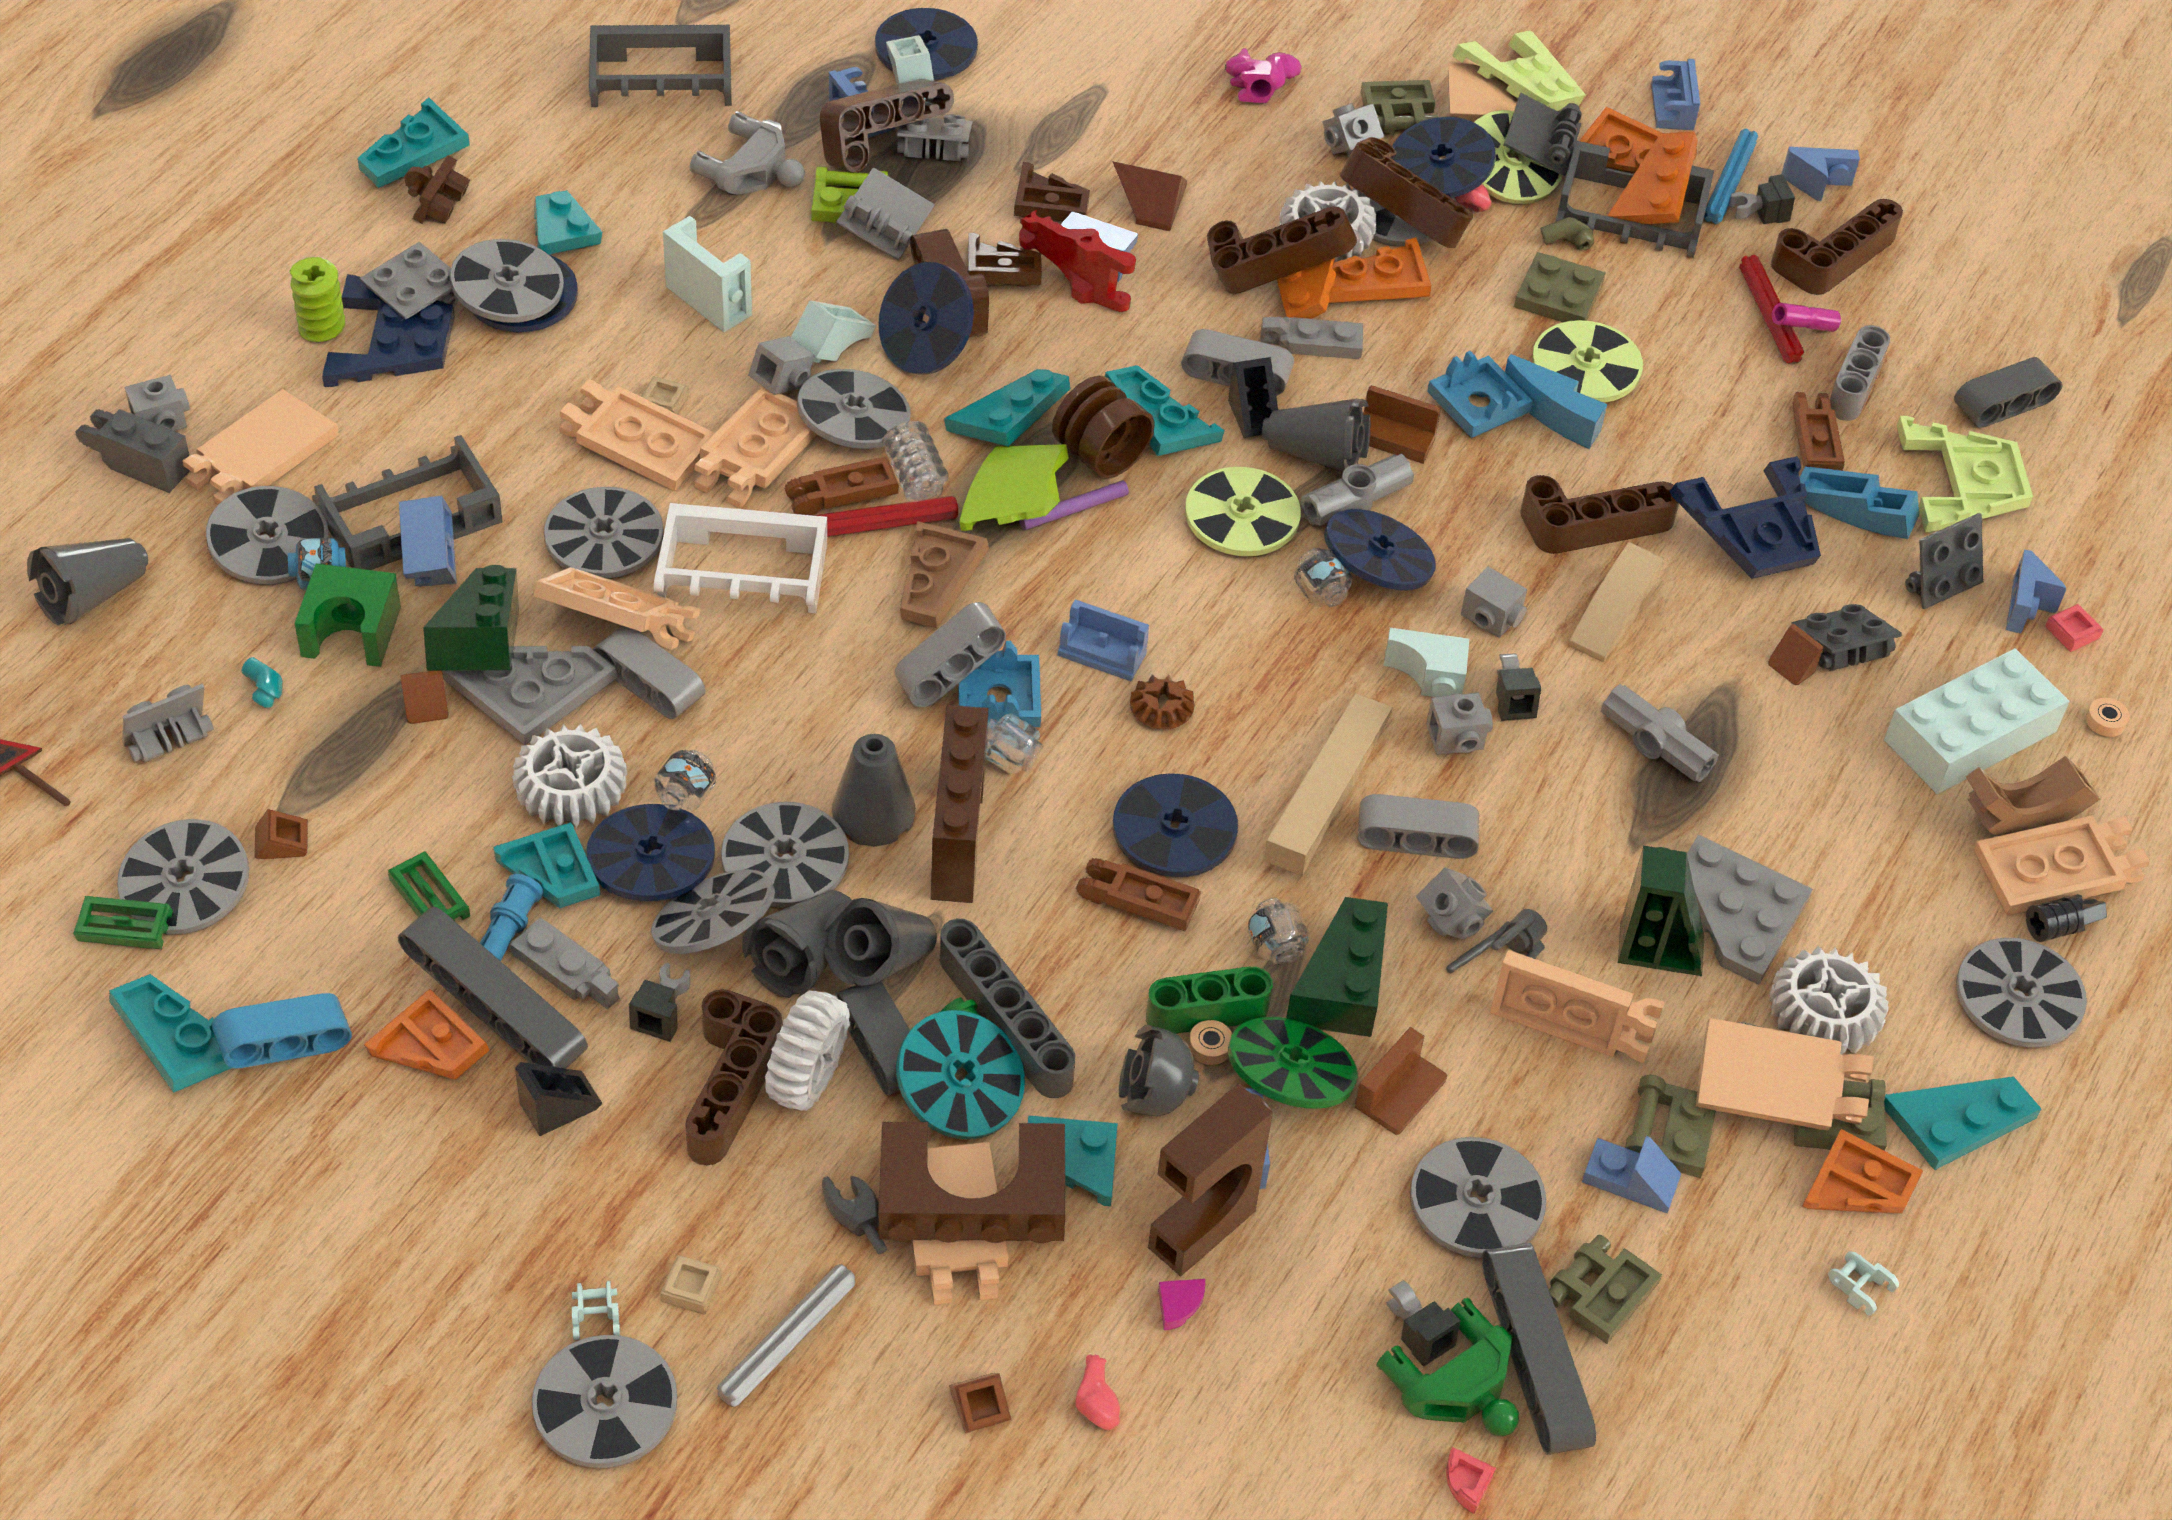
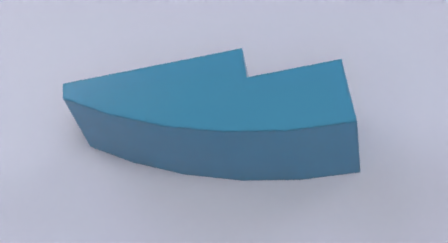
[1505,354,1607,449]
[1799,466,1920,539]

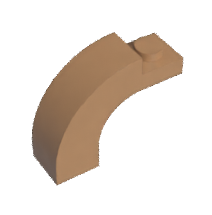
[1965,756,2101,836]

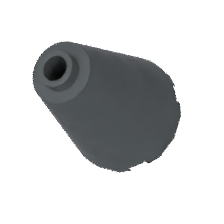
[1262,398,1371,473]
[27,538,148,625]
[832,734,916,847]
[742,890,851,998]
[824,898,937,986]

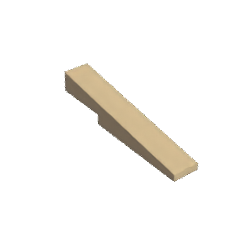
[1264,693,1393,876]

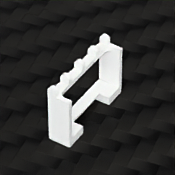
[654,503,827,613]

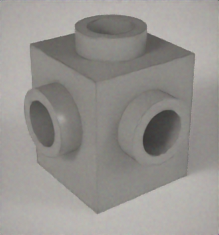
[1322,103,1384,157]
[125,375,190,431]
[1426,692,1493,755]
[1416,868,1493,940]

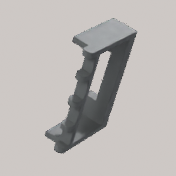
[589,24,732,107]
[1555,141,1714,258]
[312,435,503,570]

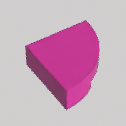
[1158,1279,1205,1331]

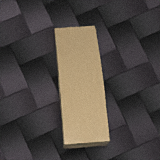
[1569,542,1664,662]

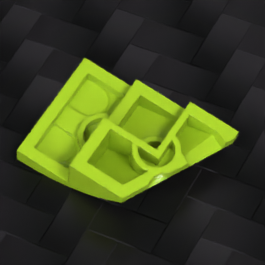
[959,444,1069,531]

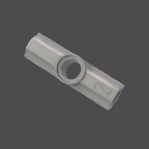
[1301,454,1414,526]
[1600,684,1719,782]

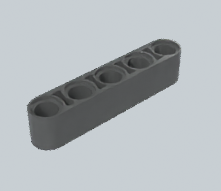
[398,907,588,1069]
[940,918,1075,1098]
[1482,1243,1596,1455]

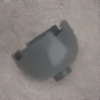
[1119,1025,1199,1116]

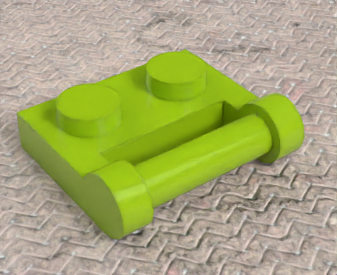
[811,166,888,223]

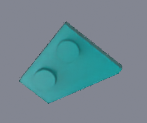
[534,190,603,254]
[493,822,600,909]
[1028,1115,1118,1206]

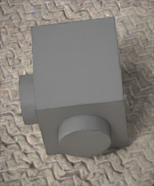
[748,336,815,395]
[1461,566,1527,638]

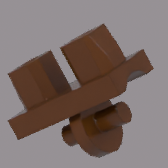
[404,155,470,224]

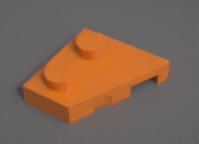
[1277,258,1336,319]
[364,989,490,1080]
[1802,1129,1924,1214]

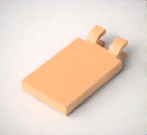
[560,379,715,491]
[695,386,817,508]
[183,389,339,504]
[534,567,700,650]
[1974,815,2150,916]
[1490,950,1665,1063]
[1695,1018,1874,1131]
[911,1142,1008,1305]

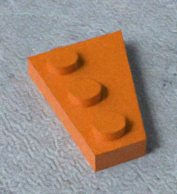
[1579,107,1697,172]
[1607,131,1698,224]
[1328,237,1432,303]

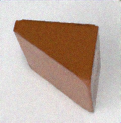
[1768,624,1823,685]
[400,671,449,724]
[255,809,308,859]
[949,1373,1011,1433]

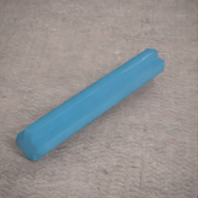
[1704,128,1758,224]

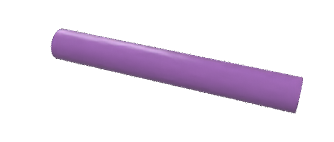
[1019,480,1129,530]

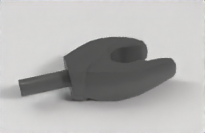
[822,1176,887,1254]

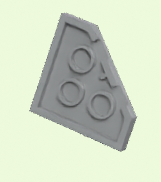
[442,646,617,745]
[1687,835,1813,985]

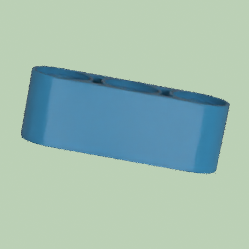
[212,993,352,1068]

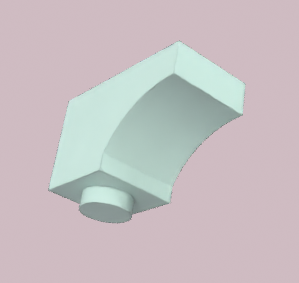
[886,35,934,100]
[791,300,876,363]
[1384,628,1469,697]

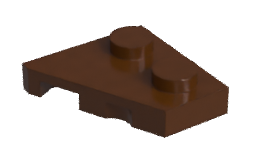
[1014,162,1090,222]
[968,233,1042,287]

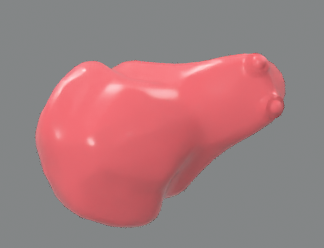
[1455,184,1491,212]
[1075,1354,1120,1430]

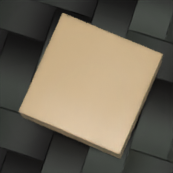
[641,376,689,415]
[660,1255,722,1314]

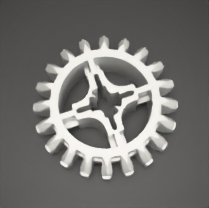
[1280,181,1376,262]
[512,723,627,828]
[1769,946,1889,1054]
[765,990,850,1111]

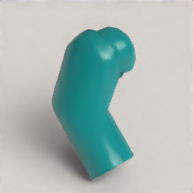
[241,657,283,708]

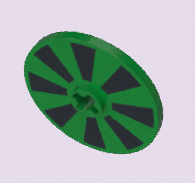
[1228,1017,1358,1109]

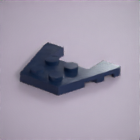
[322,274,455,387]
[1669,456,1821,579]

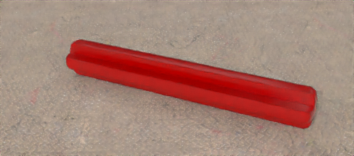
[1739,255,1804,364]
[812,496,959,537]

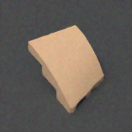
[1448,62,1518,122]

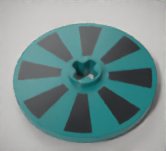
[896,1010,1025,1140]

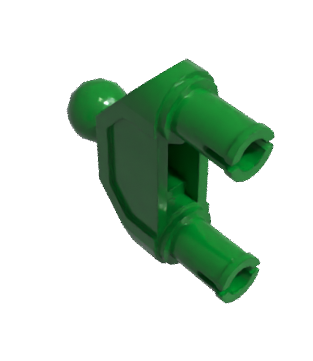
[1376,1298,1519,1437]

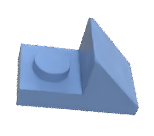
[1781,147,1860,201]
[2006,549,2066,634]
[1582,1136,1681,1214]

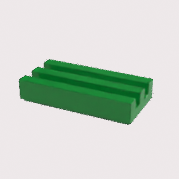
[388,851,470,921]
[73,896,173,950]

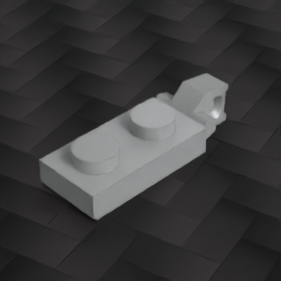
[1261,317,1363,359]
[510,917,620,1010]

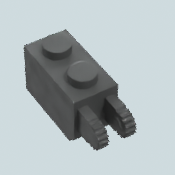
[75,409,190,493]

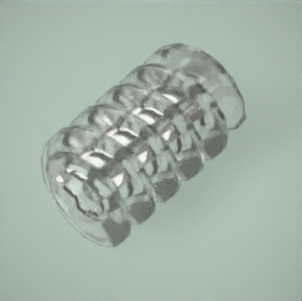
[881,421,948,502]

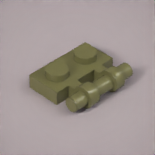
[1360,80,1438,134]
[1549,1235,1662,1344]

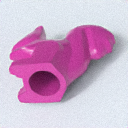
[1225,48,1302,103]

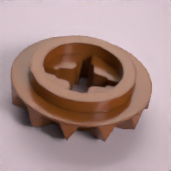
[1130,674,1195,729]

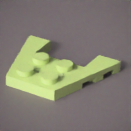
[1452,31,1586,111]
[1897,416,2033,532]

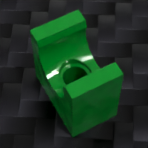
[294,563,401,667]

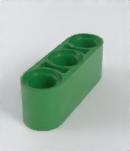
[1146,966,1273,1034]

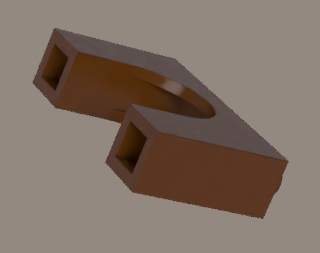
[931,705,989,903]
[1148,1083,1273,1277]
[879,1122,1065,1243]

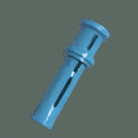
[480,874,544,961]

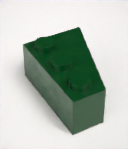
[423,565,519,671]
[1618,845,1704,976]
[1286,897,1388,1037]

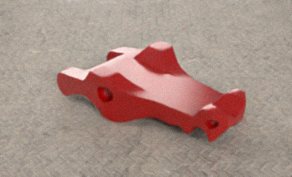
[1019,210,1136,312]

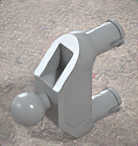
[690,111,805,195]

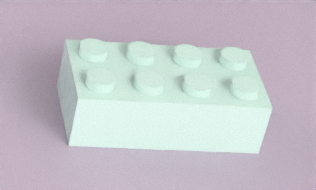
[1884,648,2070,794]

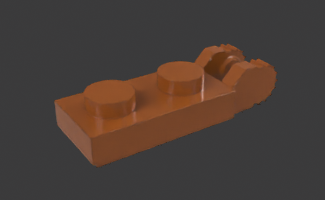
[1793,392,1845,471]
[784,457,899,515]
[1075,857,1201,931]

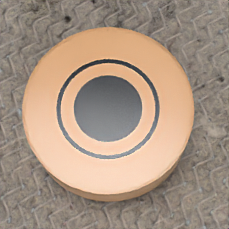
[2086,698,2130,737]
[1188,1020,1232,1065]

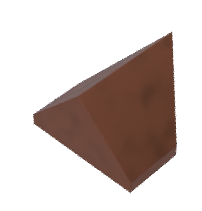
[1112,161,1187,231]

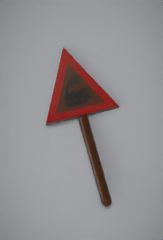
[0,739,71,806]

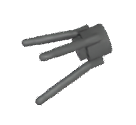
[1446,909,1547,973]

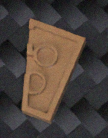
[900,521,989,628]

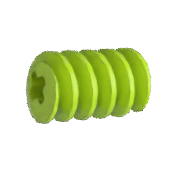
[289,257,345,342]

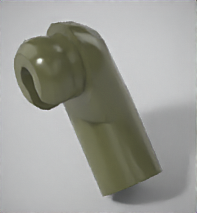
[1540,217,1594,250]

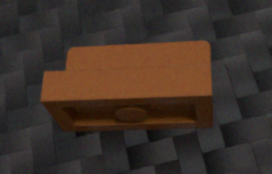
[1363,385,1441,464]
[1355,1027,1447,1135]

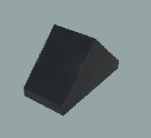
[1228,357,1278,438]
[515,1062,602,1136]

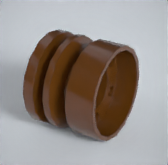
[1052,375,1155,479]

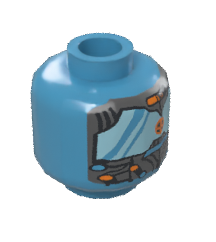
[288,538,346,590]

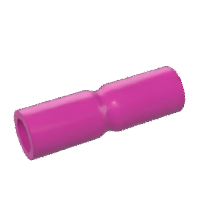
[1772,303,1841,332]

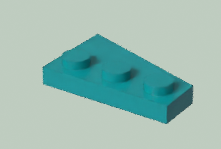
[357,97,470,188]
[1104,365,1225,456]
[944,369,1071,446]
[109,974,231,1093]
[1884,1076,2041,1170]

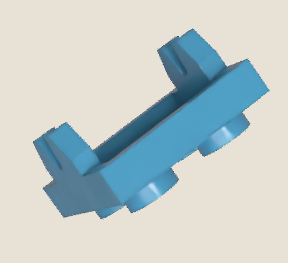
[1427,351,1533,438]
[958,641,1041,727]

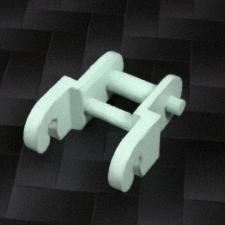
[1828,1251,1899,1316]
[572,1281,620,1340]

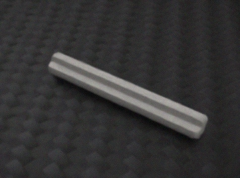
[717,1264,855,1407]

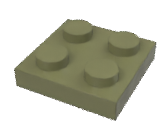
[1514,252,1606,322]

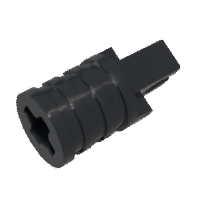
[2026,894,2107,942]

